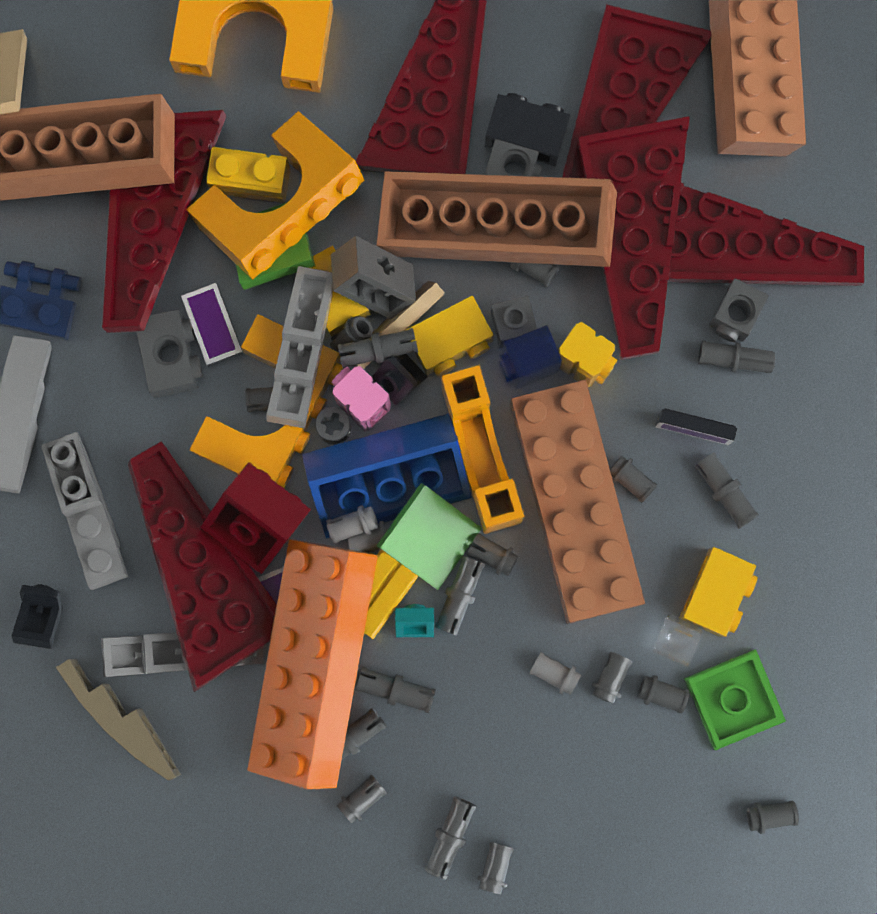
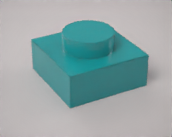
[395,604,434,637]

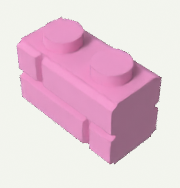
[331,366,391,432]

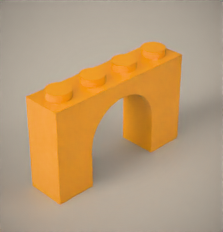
[169,0,333,93]
[186,111,365,280]
[189,314,344,488]
[441,365,524,534]

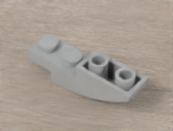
[41,432,128,590]

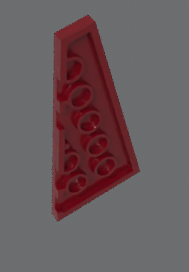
[356,0,487,174]
[562,4,711,178]
[102,110,227,333]
[578,116,690,360]
[668,182,864,286]
[128,441,277,692]

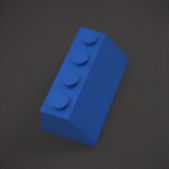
[302,413,472,539]

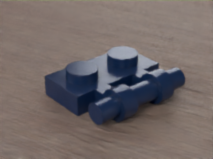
[0,260,81,340]

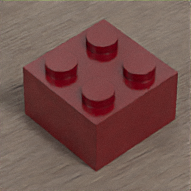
[200,462,311,574]

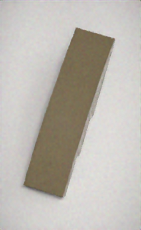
[56,659,181,781]

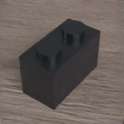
[485,93,570,167]

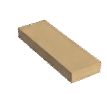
[0,29,27,115]
[347,281,445,369]

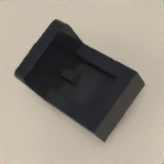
[371,354,428,405]
[11,584,63,649]

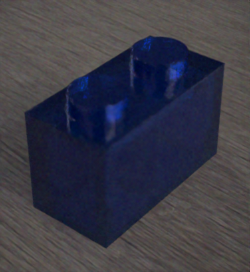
[498,325,562,389]

